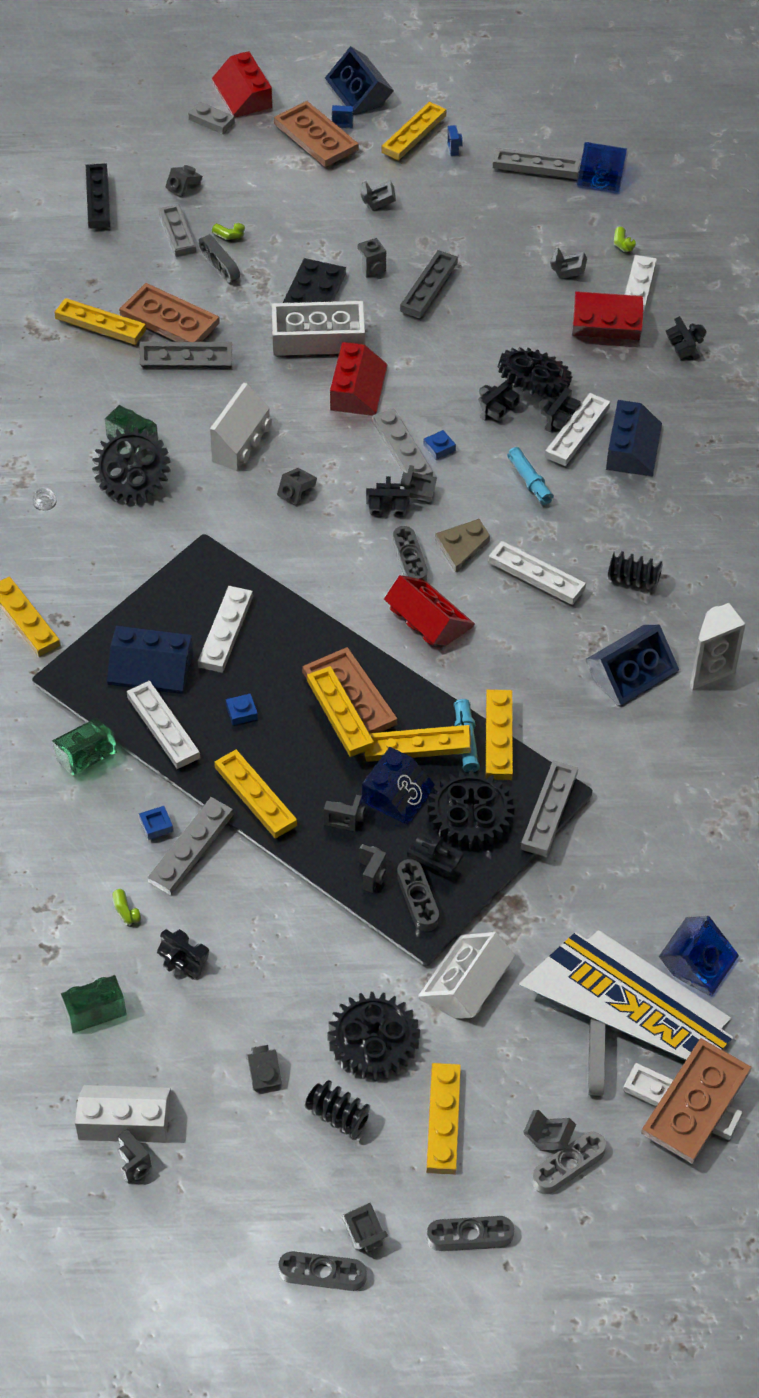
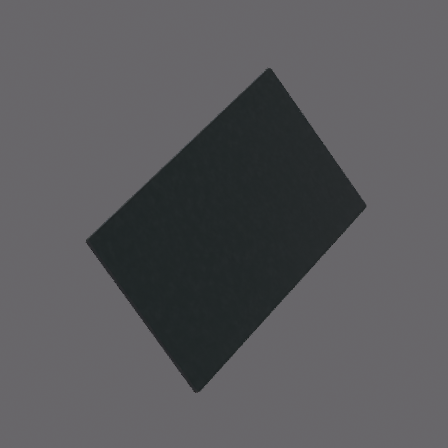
[32,534,593,966]

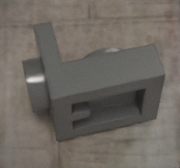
[277,468,317,505]
[324,795,366,831]
[118,1129,152,1183]

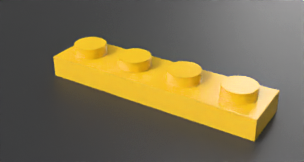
[381,102,447,160]
[54,298,146,345]
[0,576,61,657]
[307,666,374,757]
[486,689,513,780]
[365,725,471,762]
[214,749,297,839]
[426,1063,461,1175]

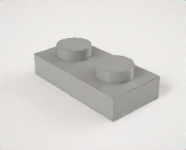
[188,102,235,134]

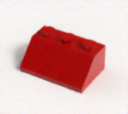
[212,51,273,118]
[572,291,643,340]
[330,342,387,416]
[384,575,475,646]

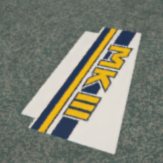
[519,930,733,1060]

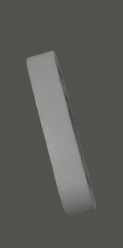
[588,1018,605,1096]
[532,1132,606,1194]

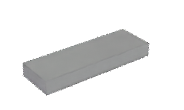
[158,204,197,257]

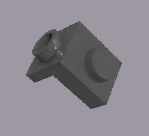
[165,165,203,196]
[360,181,396,211]
[357,238,386,278]
[550,248,587,279]
[400,465,437,502]
[359,844,387,893]
[246,1045,282,1090]
[524,1110,576,1150]
[341,1203,388,1252]

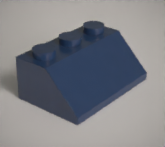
[325,46,394,115]
[606,400,662,477]
[585,625,679,705]
[107,626,193,694]

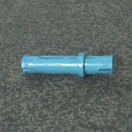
[507,447,554,505]
[454,699,480,773]

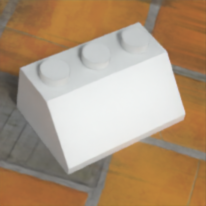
[210,382,272,471]
[690,603,745,690]
[418,932,515,1019]
[75,1085,171,1143]

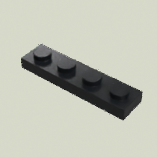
[85,163,110,229]

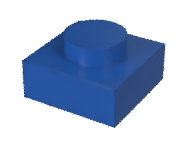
[332,105,353,129]
[447,125,463,156]
[423,430,456,460]
[226,693,258,725]
[139,806,174,840]

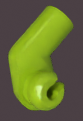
[212,223,245,240]
[614,227,636,252]
[112,889,141,925]

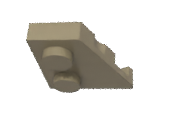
[435,519,490,572]

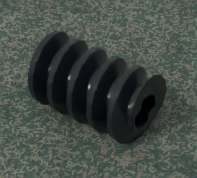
[608,551,663,590]
[305,1080,370,1139]

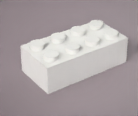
[272,301,365,355]

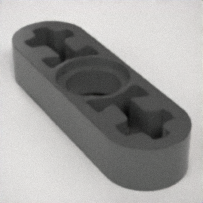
[199,234,240,283]
[393,526,427,581]
[397,859,439,932]
[427,1216,514,1251]
[278,1251,366,1291]

